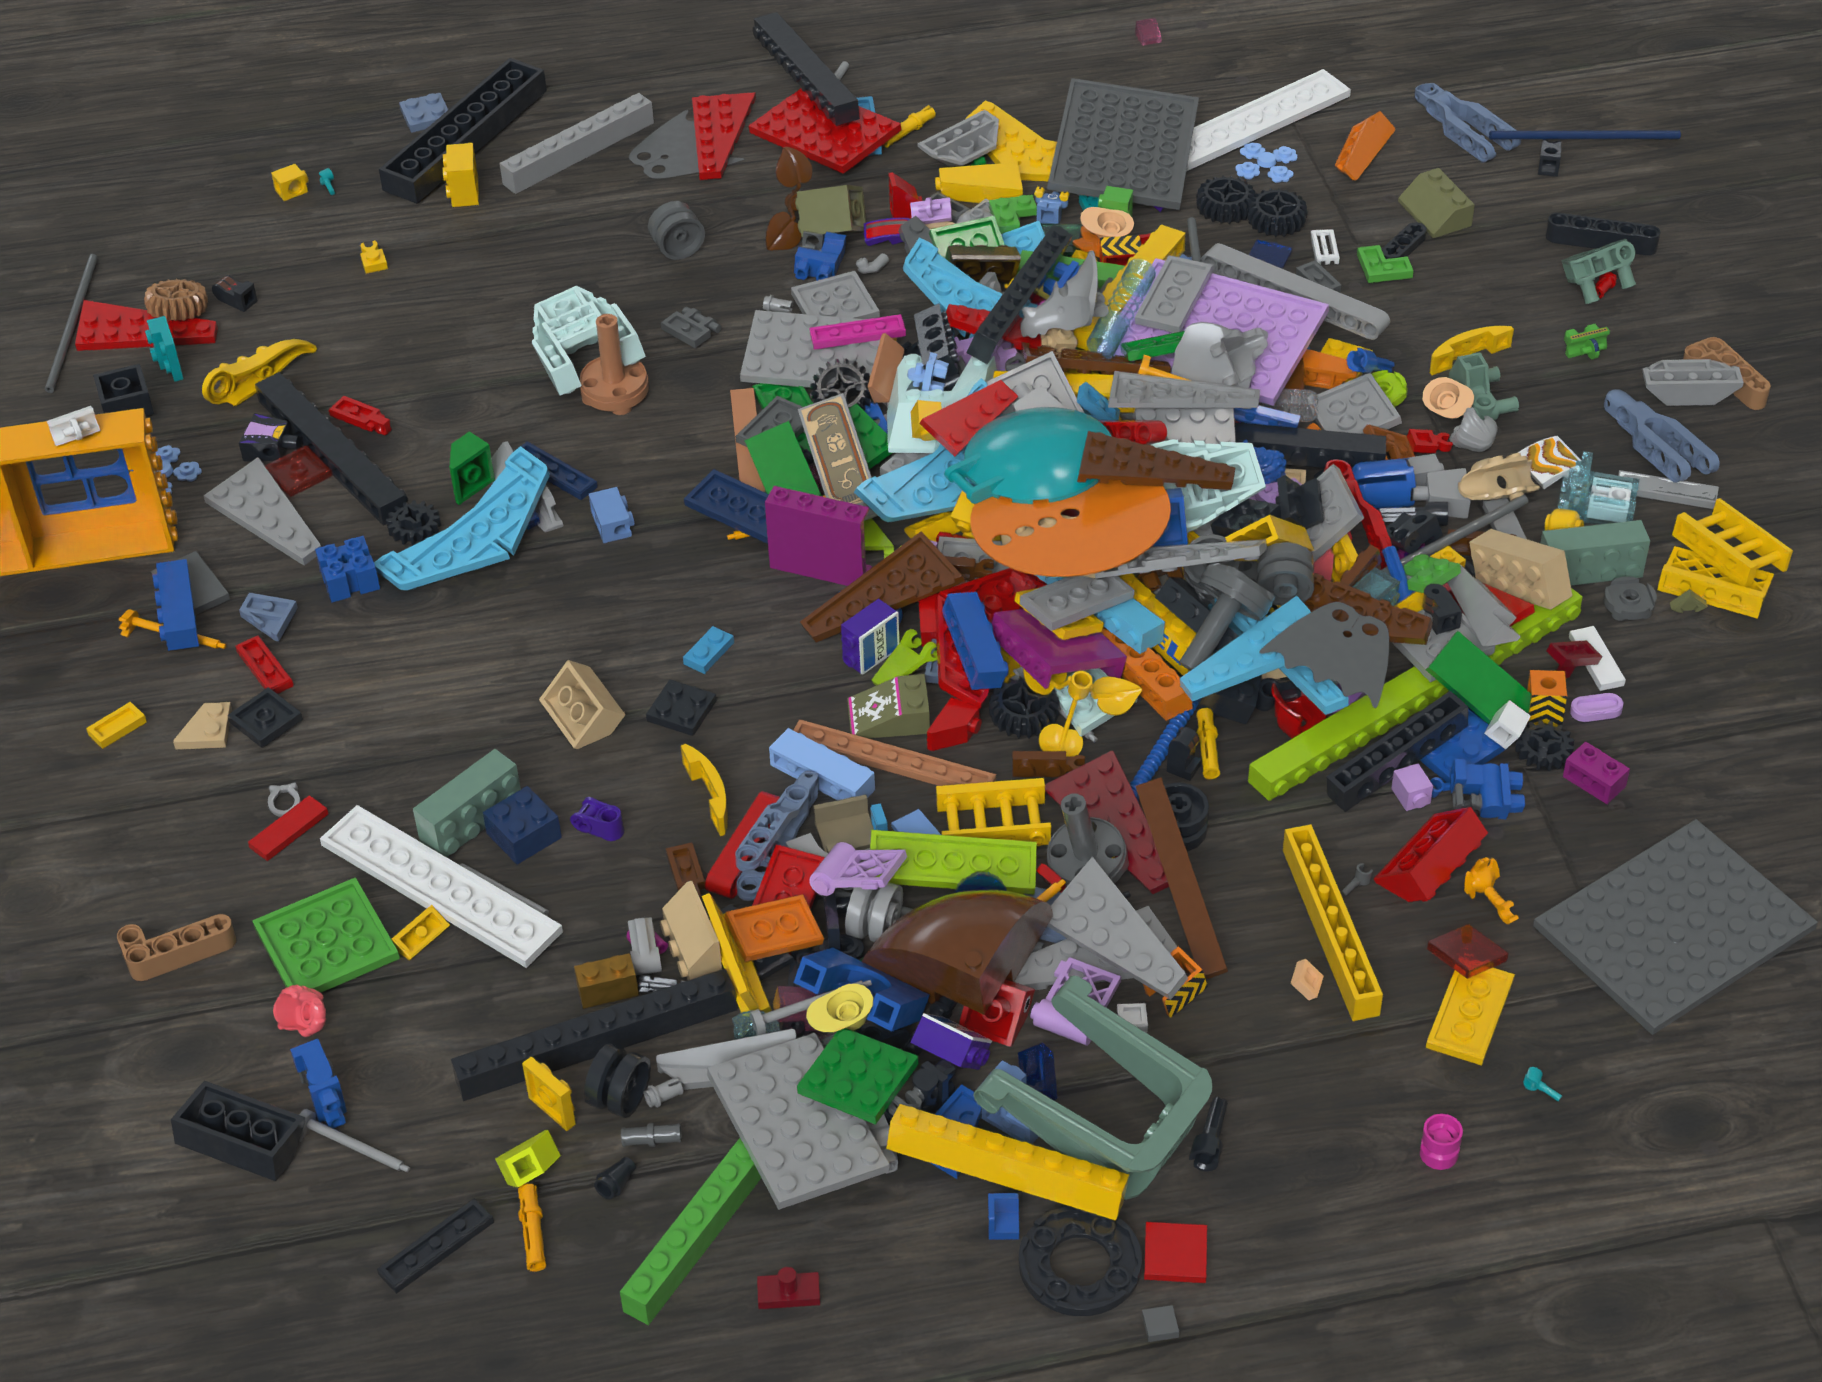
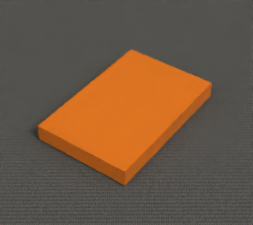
[724,895,824,962]

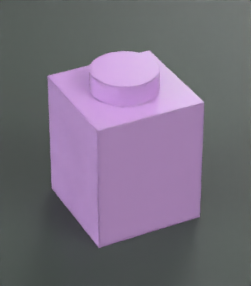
[1391,764,1433,811]

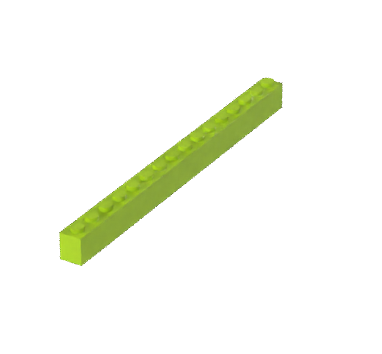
[1248,588,1583,801]

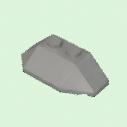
[918,110,999,166]
[1642,359,1744,406]

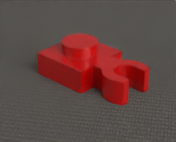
[1407,429,1453,453]

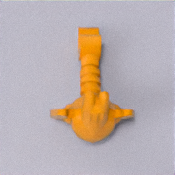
[1464,857,1519,924]

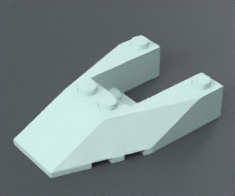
[532,286,646,396]
[887,354,997,453]
[1151,439,1266,533]

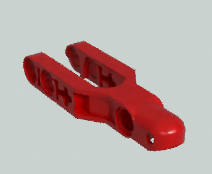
[1324,460,1392,581]

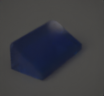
[1018,1043,1057,1100]

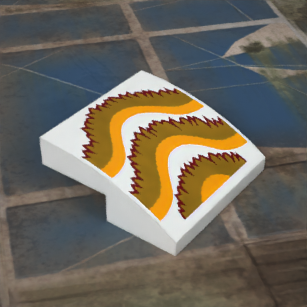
[1518,436,1586,489]

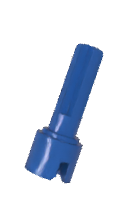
[1347,348,1395,374]
[1382,546,1415,605]

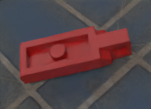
[329,396,392,435]

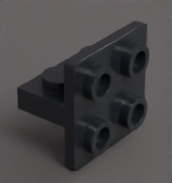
[1275,475,1324,530]

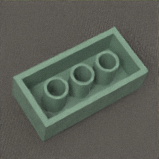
[1540,520,1650,585]
[413,749,521,857]

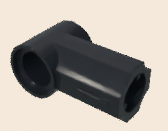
[1256,678,1301,711]

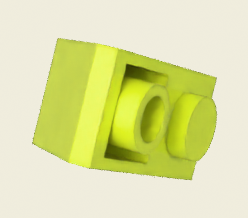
[495,1130,561,1188]

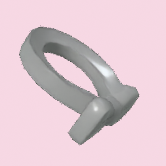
[267,783,301,817]

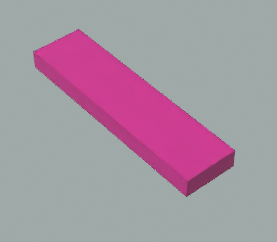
[809,314,906,350]

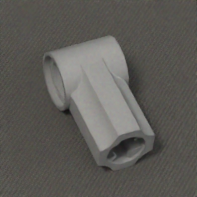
[628,917,662,976]

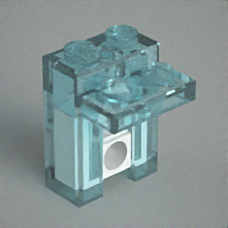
[1558,451,1640,525]

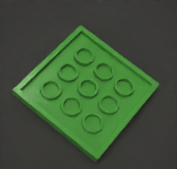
[252,877,400,993]

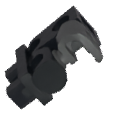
[885,1059,955,1126]

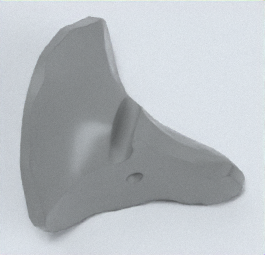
[1020,250,1109,338]
[1172,322,1268,388]

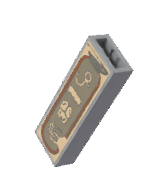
[798,393,878,521]

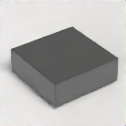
[1142,1305,1179,1342]

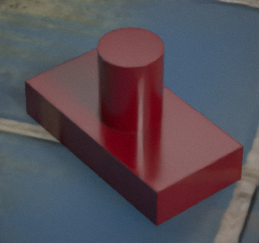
[1546,640,1603,678]
[757,1267,820,1309]

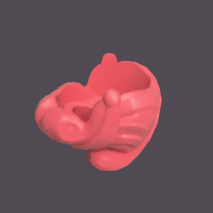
[273,984,326,1037]

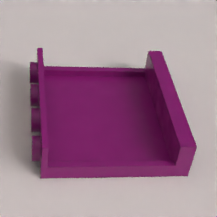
[765,486,872,586]
[992,609,1127,689]

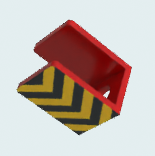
[1099,235,1141,266]

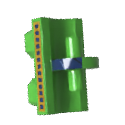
[1564,324,1610,359]

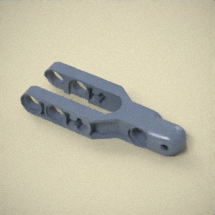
[1414,83,1521,162]
[1604,389,1720,482]
[735,771,819,901]

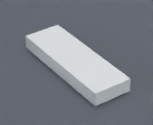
[1569,626,1626,691]

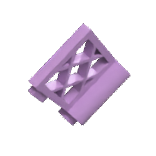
[809,842,907,896]
[1030,957,1121,1046]

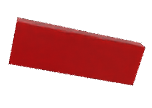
[235,635,294,694]
[248,795,328,861]

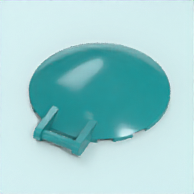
[944,407,1112,504]

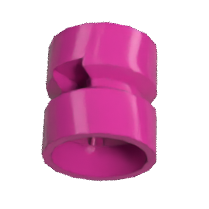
[1420,1114,1463,1170]

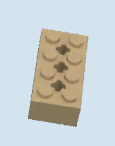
[1469,529,1572,610]

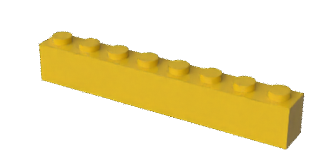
[1072,225,1185,352]
[1283,824,1383,1021]
[886,1104,1129,1220]

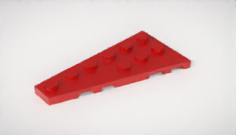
[692,92,756,180]
[75,300,218,351]

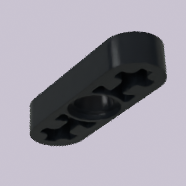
[1382,222,1427,259]

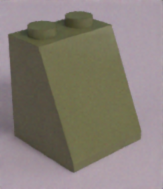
[795,185,866,237]

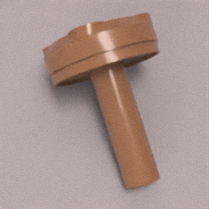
[580,314,649,415]

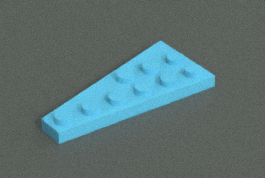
[1180,596,1311,701]

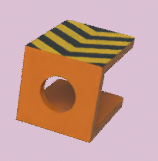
[1527,670,1567,727]
[1143,946,1208,1017]

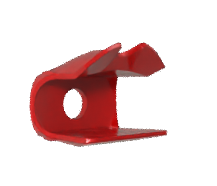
[1272,683,1326,739]

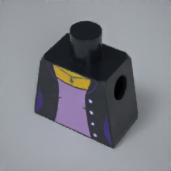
[239,413,301,461]

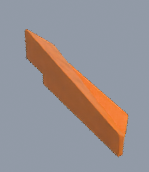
[1334,111,1395,180]
[1302,349,1358,389]

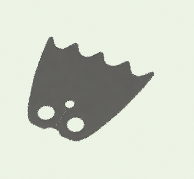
[629,110,744,179]
[1259,602,1389,708]

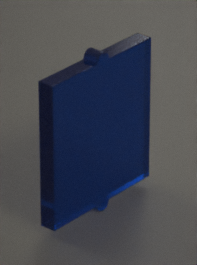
[1249,240,1292,269]

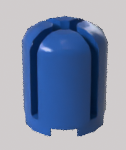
[1352,458,1416,510]

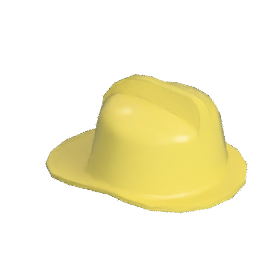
[806,984,873,1032]

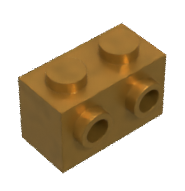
[574,953,639,1009]

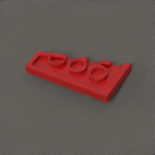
[946,304,1042,350]
[919,380,1018,457]

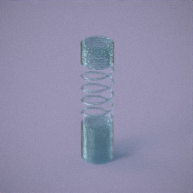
[1087,259,1156,358]

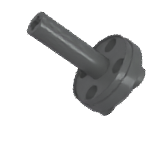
[1179,562,1276,671]
[1047,794,1129,887]

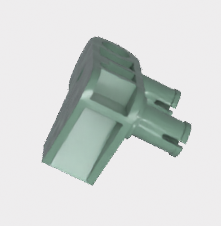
[1561,239,1636,304]
[1449,352,1519,420]

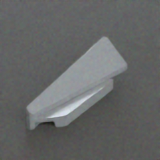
[491,441,563,532]
[1447,565,1521,647]
[656,1029,796,1090]

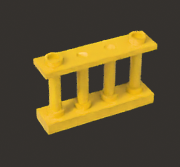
[1672,498,1793,587]
[936,778,1051,846]

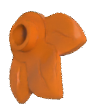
[1072,226,1100,257]

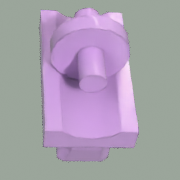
[910,197,952,224]

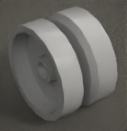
[845,883,903,942]

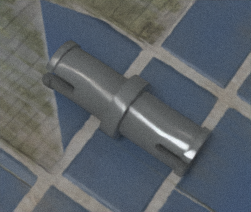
[621,1123,683,1147]

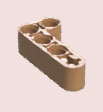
[1683,337,1771,410]
[117,914,236,981]

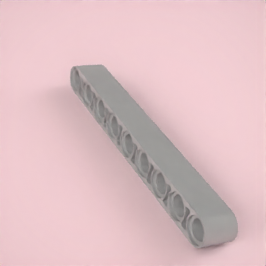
[1201,243,1390,340]

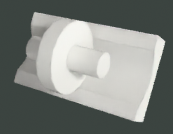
[47,406,100,446]

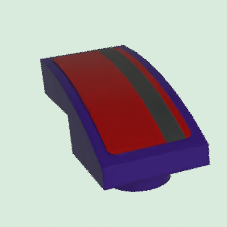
[864,218,910,246]

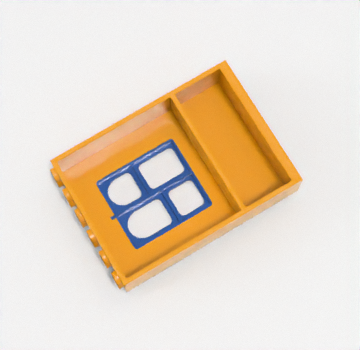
[0,408,178,576]

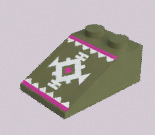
[847,674,930,739]

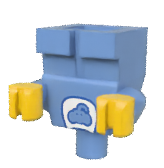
[1034,187,1070,227]

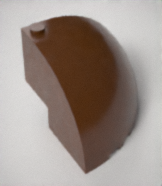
[862,890,1053,1015]

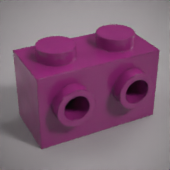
[1563,742,1630,804]

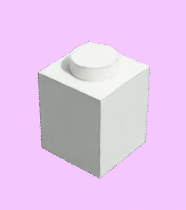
[1484,700,1531,749]

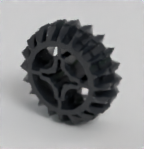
[1196,175,1255,225]
[1247,188,1308,238]
[810,358,872,411]
[989,676,1060,739]

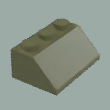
[1398,168,1475,238]

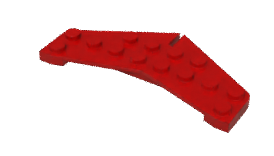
[935,568,1048,710]

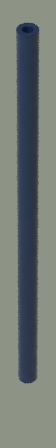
[1489,130,1681,140]

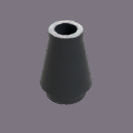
[594,1157,636,1199]

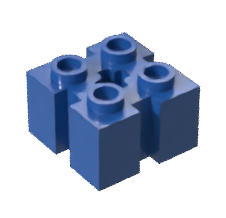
[315,536,380,603]

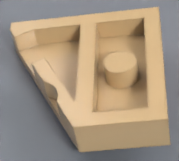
[173,702,232,750]

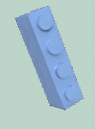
[769,728,875,800]

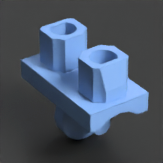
[907,352,949,391]

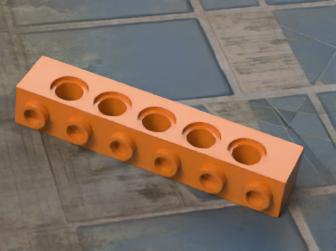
[1101,627,1192,721]

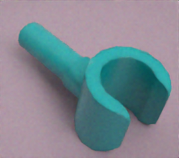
[319,168,335,195]
[1523,1067,1562,1102]

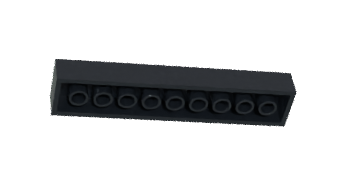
[379,58,547,204]

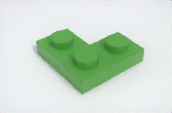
[989,195,1037,234]
[1357,245,1414,283]
[1404,554,1461,593]

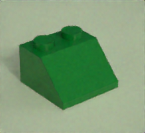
[449,431,495,505]

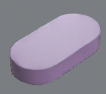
[1570,693,1623,722]

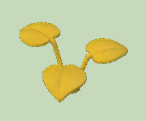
[1023,668,1142,757]

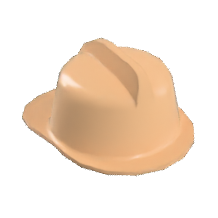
[1080,207,1134,239]
[1422,377,1474,419]

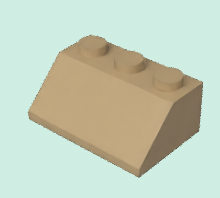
[539,660,625,749]
[660,881,722,981]

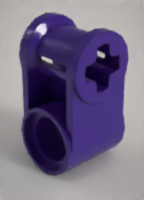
[570,797,624,841]

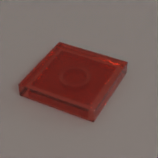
[265,445,332,497]
[1427,924,1509,979]

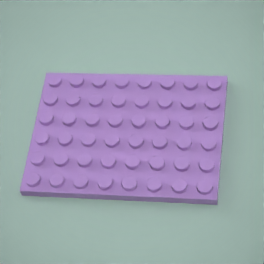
[1097,258,1329,406]

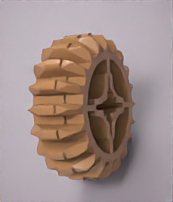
[144,278,208,321]

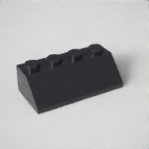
[171,1080,306,1181]

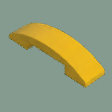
[1429,326,1514,375]
[681,744,728,836]

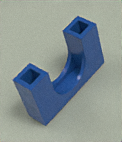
[793,948,929,1031]

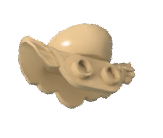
[1458,453,1540,501]

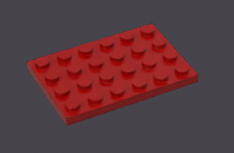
[749,89,902,174]

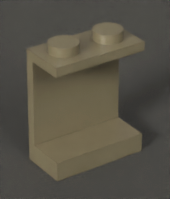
[814,794,874,853]

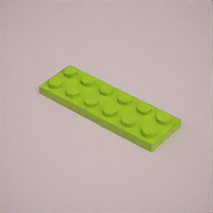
[870,830,1037,895]

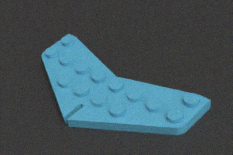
[903,238,1041,338]
[854,378,1002,522]
[374,446,549,590]

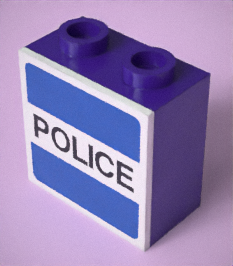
[841,598,899,675]
[910,1013,992,1070]

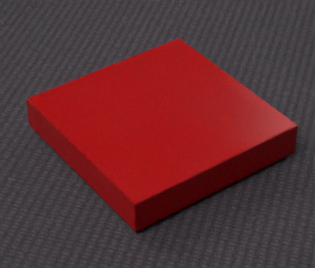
[1144,1222,1207,1283]

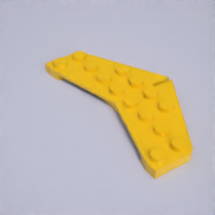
[966,101,1057,181]

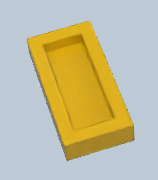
[86,702,147,749]

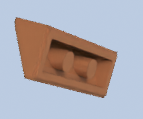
[868,333,904,403]

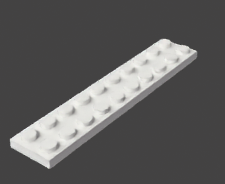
[1186,69,1351,171]
[320,805,563,968]

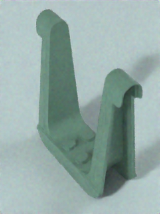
[973,975,1212,1200]

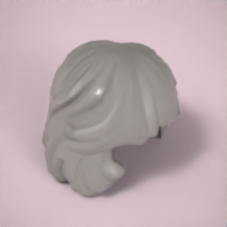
[1449,407,1498,452]

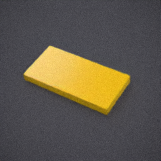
[1426,958,1515,1066]

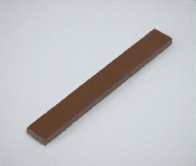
[1135,777,1228,979]

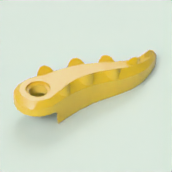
[202,339,317,406]

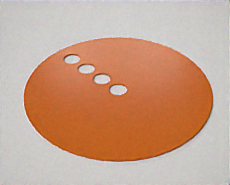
[970,480,1171,577]

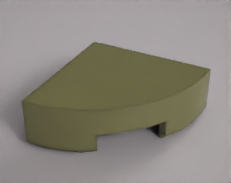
[1670,589,1708,613]

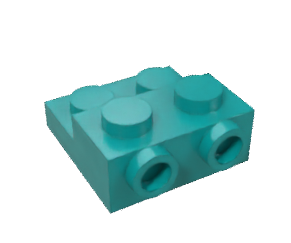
[145,316,183,382]

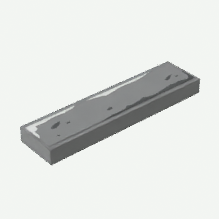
[1617,470,1719,509]

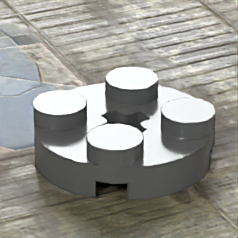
[1603,577,1657,621]

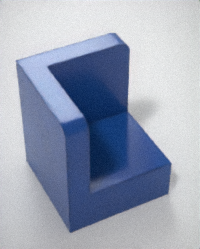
[988,1193,1019,1240]

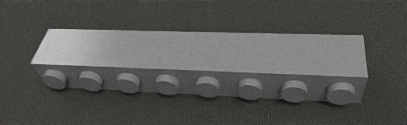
[500,93,654,194]

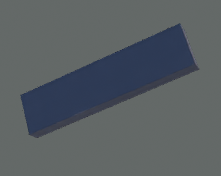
[516,441,598,500]

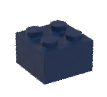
[483,786,562,865]

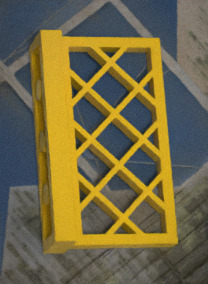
[1657,546,1774,619]
[702,893,772,1022]

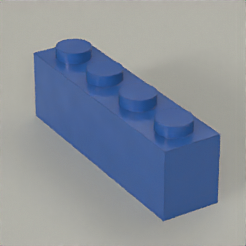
[152,559,199,651]
[942,592,1008,690]

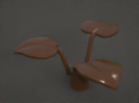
[766,147,812,251]

